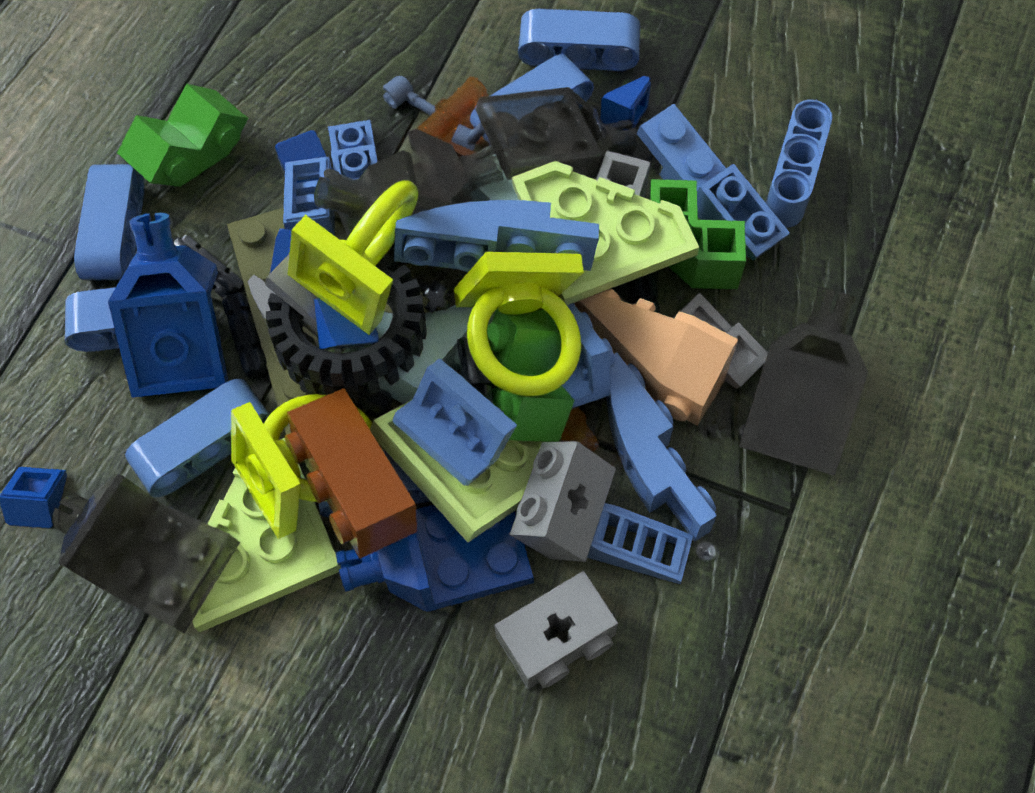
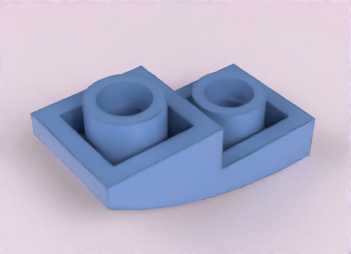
[328,120,381,192]

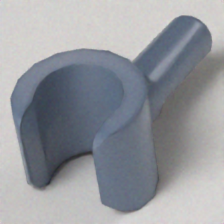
[383,76,441,119]
[451,121,490,151]

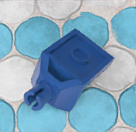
[108,212,228,398]
[336,505,534,612]

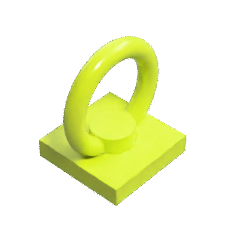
[288,180,418,335]
[454,252,584,396]
[231,394,379,539]

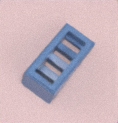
[283,157,335,236]
[587,503,693,584]

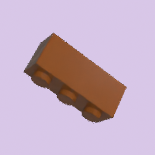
[284,388,417,559]

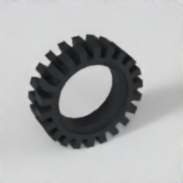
[266,254,427,398]

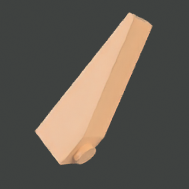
[560,289,738,426]

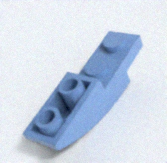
[637,104,790,261]
[394,200,599,272]
[606,352,717,542]

